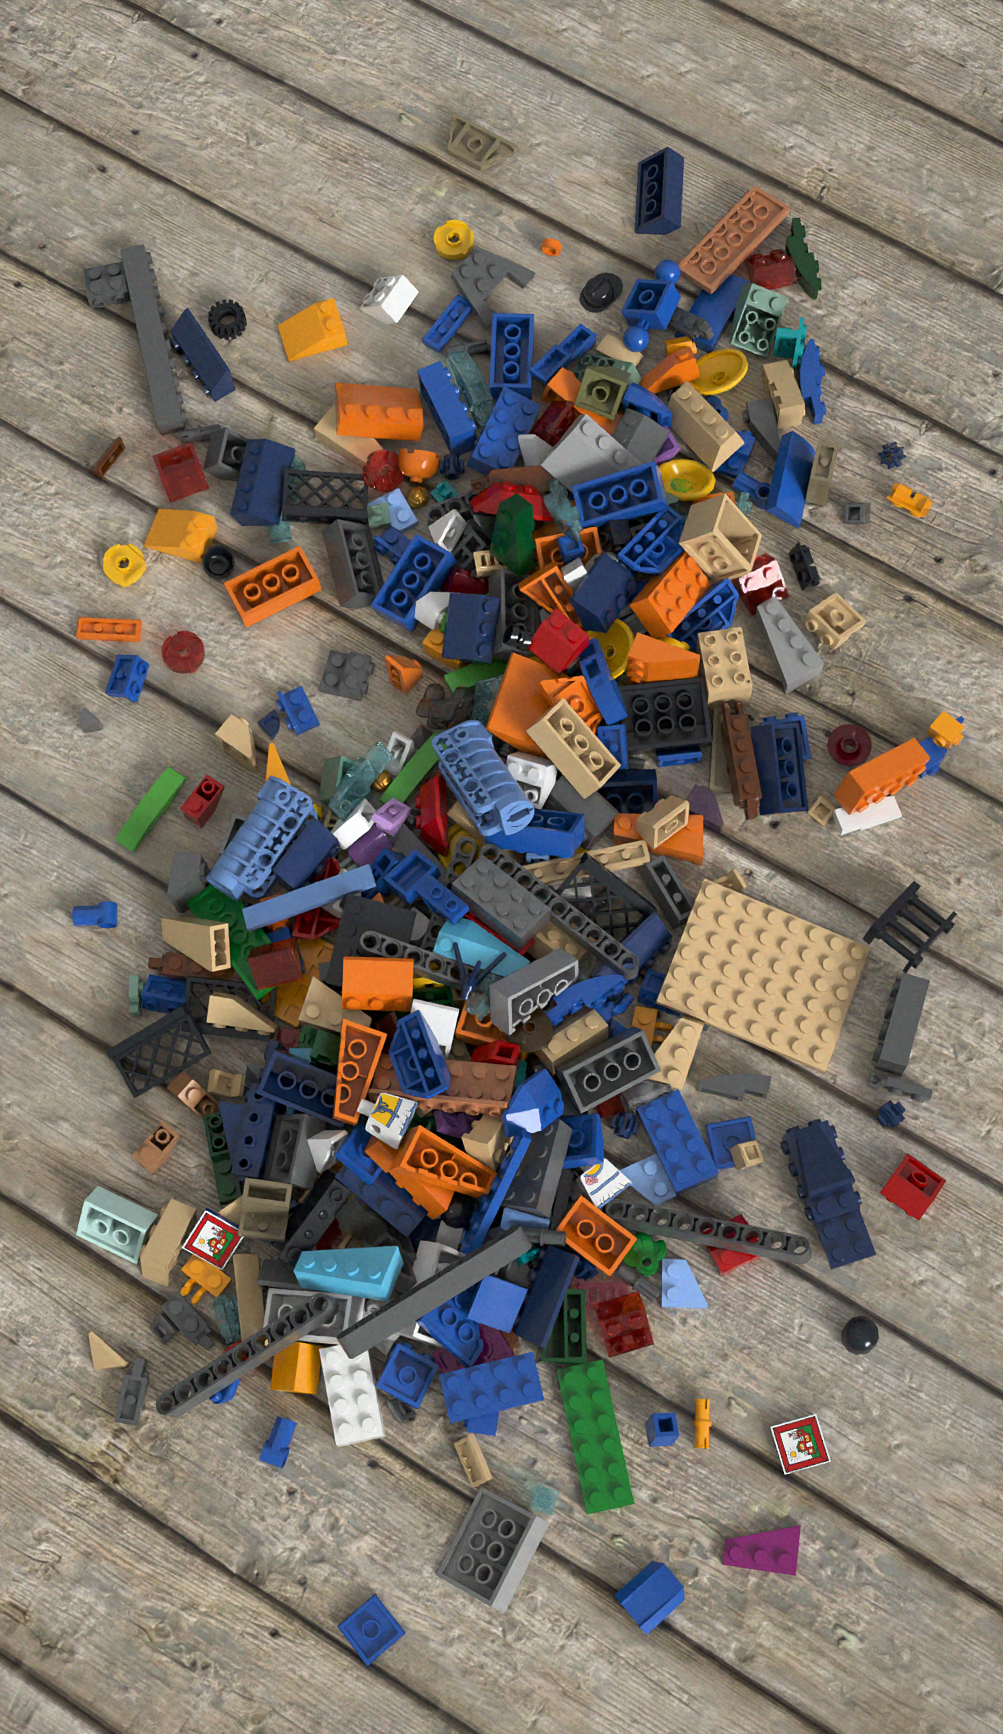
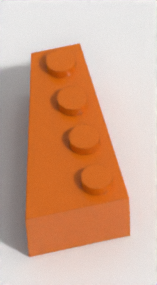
[540,367,623,436]
[613,813,703,866]
[333,1019,387,1126]
[388,1125,498,1198]
[364,1135,455,1220]

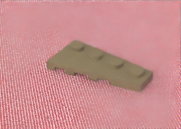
[708,707,757,794]

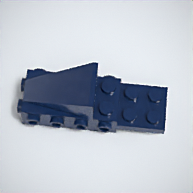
[219,1040,289,1185]
[780,1119,876,1270]

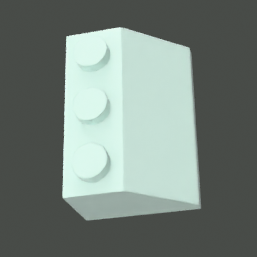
[76,1186,159,1264]

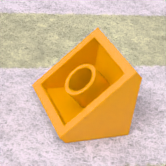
[270,1342,323,1395]

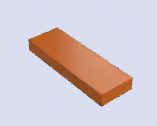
[76,617,143,642]

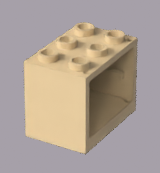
[679,494,762,583]
[696,627,753,713]

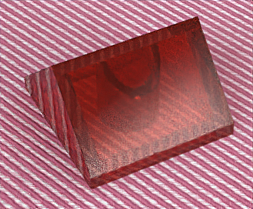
[247,937,302,990]

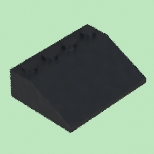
[618,677,712,755]
[325,894,417,988]

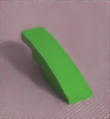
[379,731,447,805]
[115,766,187,852]

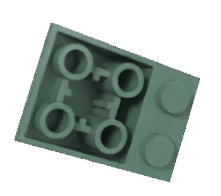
[729,283,788,358]
[573,353,642,411]

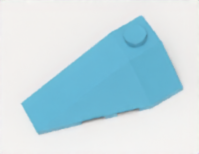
[433,918,530,978]

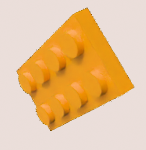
[258,938,334,1029]

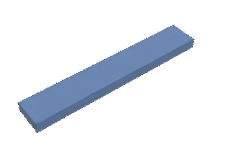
[242,864,376,932]

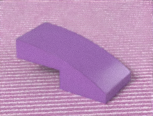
[434,1110,480,1139]

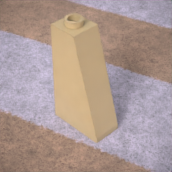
[314,403,388,477]
[161,915,231,972]

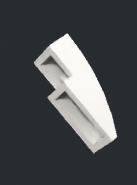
[833,796,902,835]

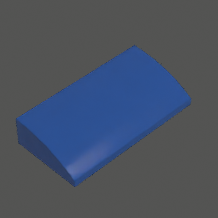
[674,274,751,353]
[765,431,816,528]
[561,1113,604,1169]

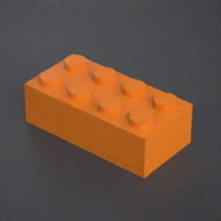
[223,546,322,628]
[630,551,711,639]
[833,738,930,815]

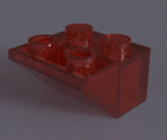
[745,249,797,290]
[530,401,575,447]
[153,442,209,502]
[732,553,789,616]
[593,1291,654,1358]

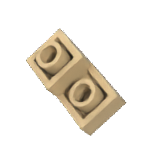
[596,333,643,367]

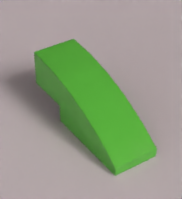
[444,658,507,700]

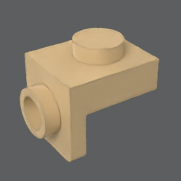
[712,869,747,893]
[207,1069,245,1099]

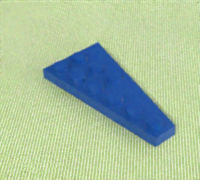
[460,1129,531,1257]

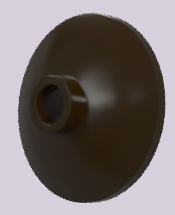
[507,1008,553,1053]

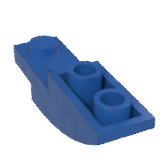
[798,338,826,424]
[579,638,628,726]
[545,975,628,1028]

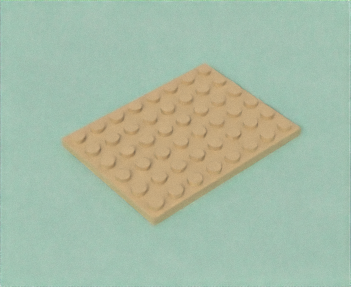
[655,878,870,1073]

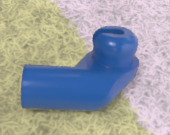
[606,993,635,1017]

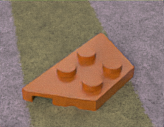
[536,676,603,734]

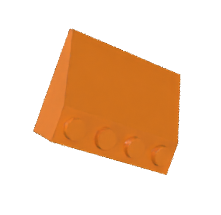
[335,382,423,441]
[626,632,700,686]
[486,653,568,758]

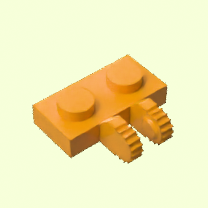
[632,1006,673,1046]
[180,1254,232,1305]

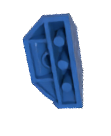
[617,507,684,576]
[665,577,739,651]
[389,1009,451,1099]
[502,1068,564,1137]

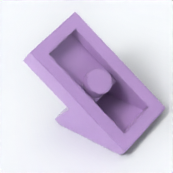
[372,798,412,836]

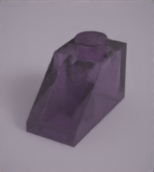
[686,784,723,834]

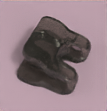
[416,683,473,730]

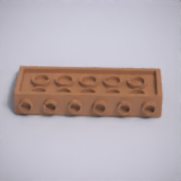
[678,185,790,295]
[367,1053,517,1118]

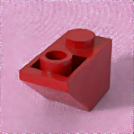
[180,774,225,828]
[470,1040,520,1067]

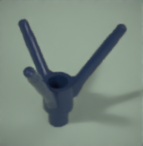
[453,942,507,1000]

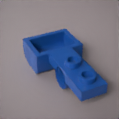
[383,848,470,925]

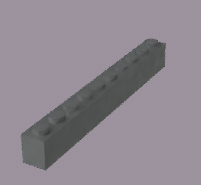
[120,244,187,436]

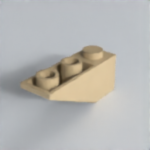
[207,992,278,1035]

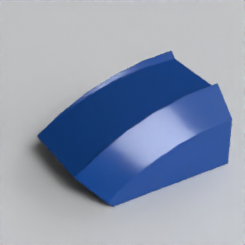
[623,382,672,428]
[614,1561,685,1635]

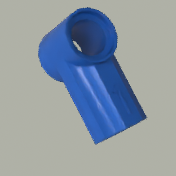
[732,471,771,509]
[72,902,118,928]
[259,1416,297,1469]

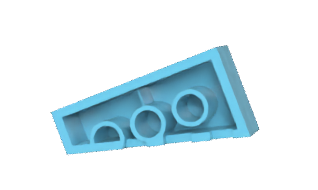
[294,1246,404,1302]

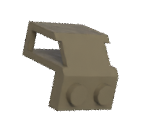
[238,1178,293,1243]

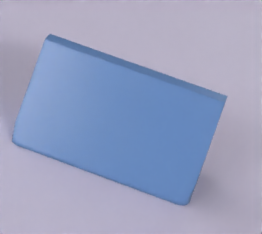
[500,1207,550,1231]

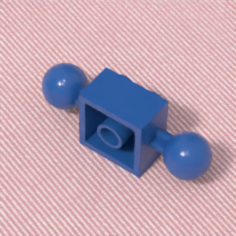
[621,259,681,352]

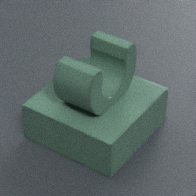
[367,503,391,528]

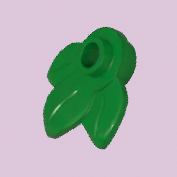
[622,1232,667,1276]

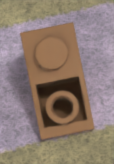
[167,1071,219,1120]
[132,1121,180,1175]

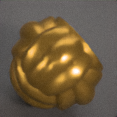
[406,486,429,509]
[369,769,392,792]

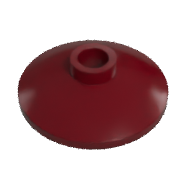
[827,724,872,766]

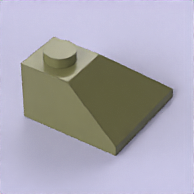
[574,366,631,420]

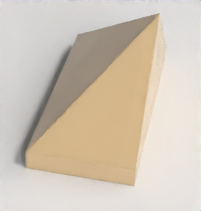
[88,1331,130,1370]

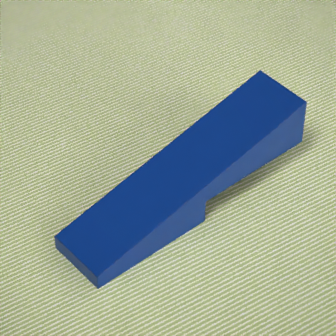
[529,323,597,384]

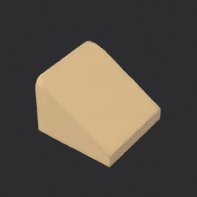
[807,795,840,827]
[730,1140,764,1170]

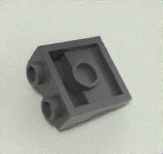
[83,261,131,308]
[319,650,375,701]

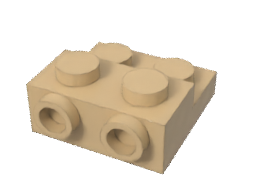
[803,592,866,650]

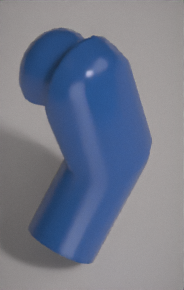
[209,1378,241,1404]

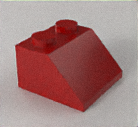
[528,608,589,676]
[880,1154,946,1221]
[702,1214,761,1277]

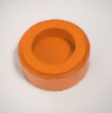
[541,238,562,256]

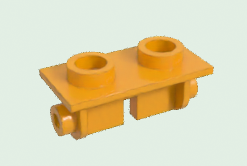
[887,483,933,518]

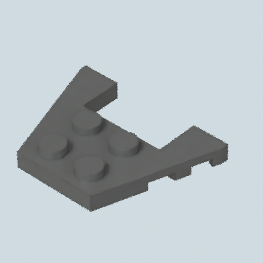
[451,246,536,330]

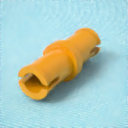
[693,1399,712,1449]

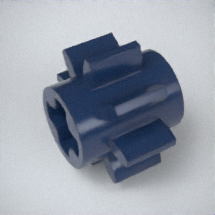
[878,442,906,469]
[439,454,465,480]
[877,1100,906,1129]
[610,1111,639,1139]
[573,1253,599,1281]

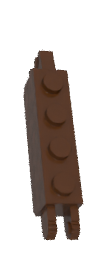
[471,465,569,495]
[721,701,762,820]
[148,952,247,991]

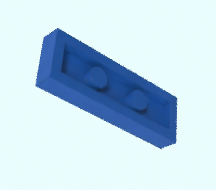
[422,294,473,353]

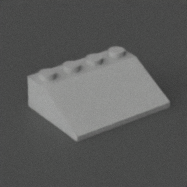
[540,414,642,495]
[436,1487,549,1614]

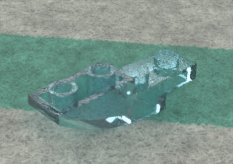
[446,350,493,429]
[543,478,583,542]
[328,742,394,822]

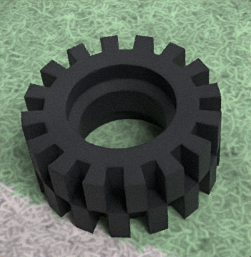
[208,299,247,340]

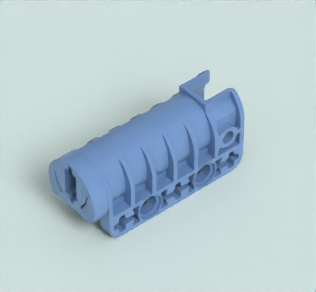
[432,720,534,836]
[206,776,318,902]

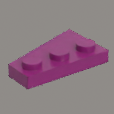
[432,1324,516,1373]
[722,1525,801,1576]

